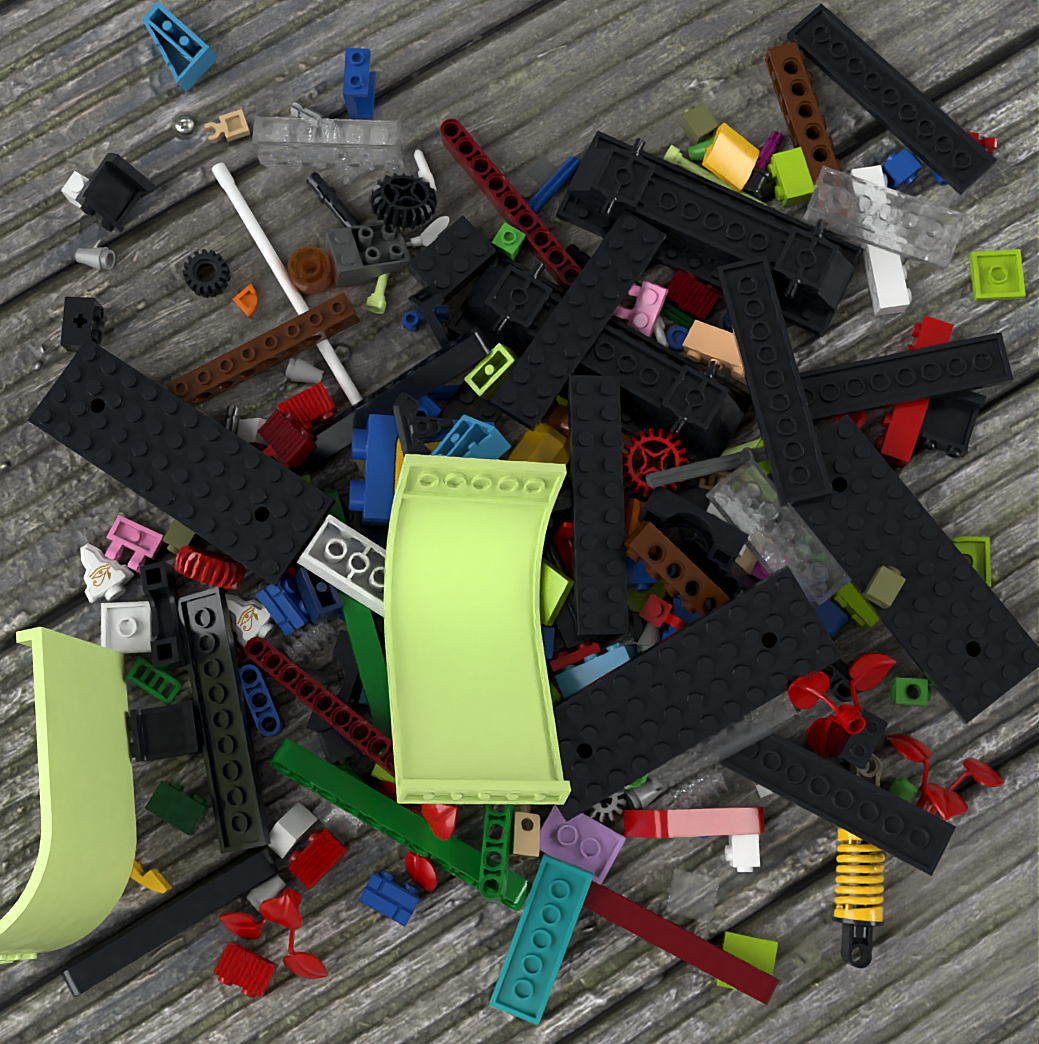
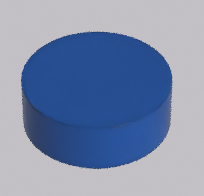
[666,326,689,352]

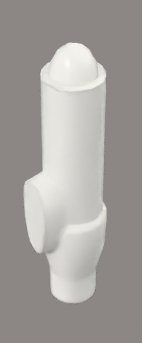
[414,149,437,192]
[653,316,669,348]

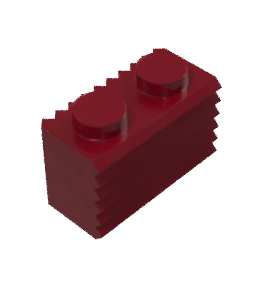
[665,270,720,322]
[257,409,317,468]

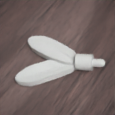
[405,216,449,248]

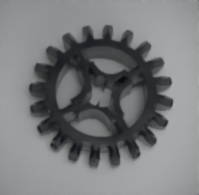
[370,172,437,230]

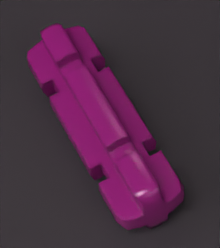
[754,131,783,170]

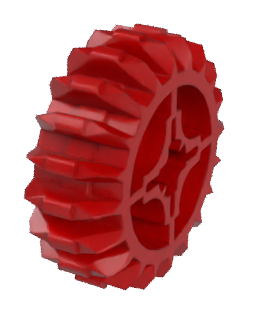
[622,429,688,497]
[175,545,245,589]

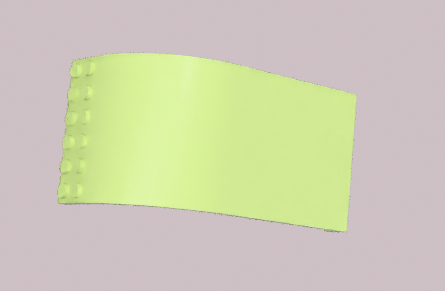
[384,454,571,805]
[0,627,137,964]

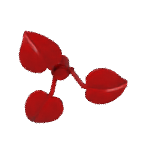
[788,653,896,759]
[885,734,1005,821]
[379,780,459,892]
[218,889,329,979]

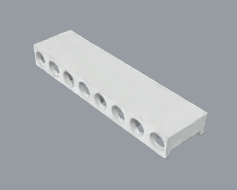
[297,514,386,617]

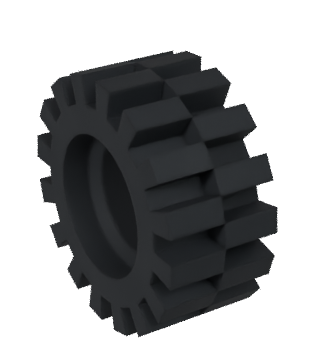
[183,249,231,298]

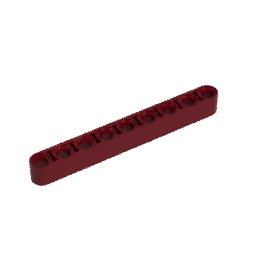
[440,119,582,291]
[244,637,395,778]
[583,880,779,1005]

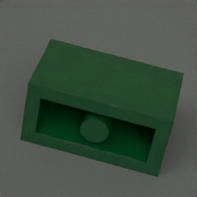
[145,779,211,835]

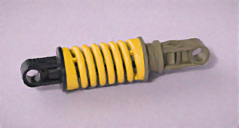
[832,754,885,969]

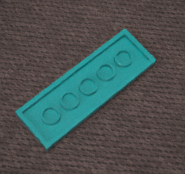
[489,854,594,1025]

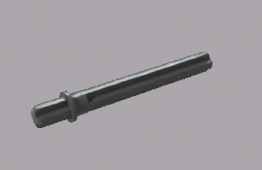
[646,446,767,488]

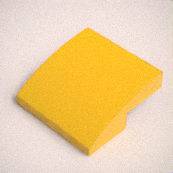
[702,123,760,193]

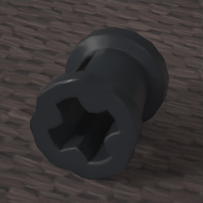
[742,167,772,200]

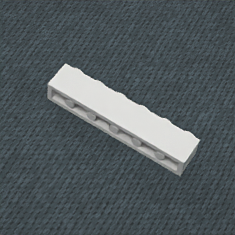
[847,165,912,316]

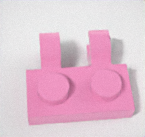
[614,280,669,336]
[105,515,164,574]

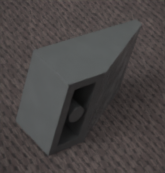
[324,222,411,288]

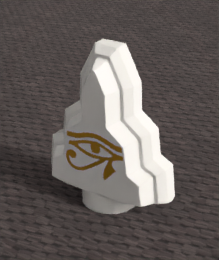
[80,543,134,603]
[225,594,276,648]

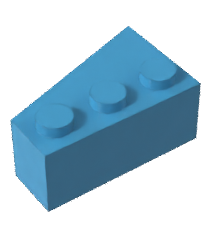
[142,2,218,93]
[431,415,512,460]
[555,642,637,699]

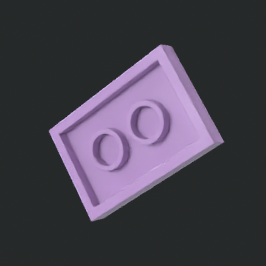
[539,804,626,885]

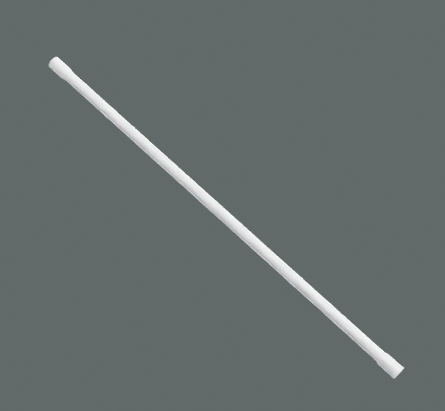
[212,163,362,406]

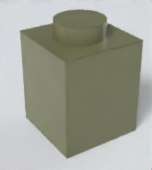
[680,103,719,145]
[162,519,201,555]
[862,565,906,609]

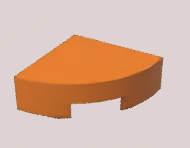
[232,283,258,319]

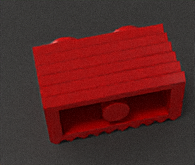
[277,382,338,431]
[287,828,349,890]
[213,941,279,999]

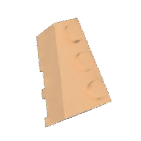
[682,319,747,385]

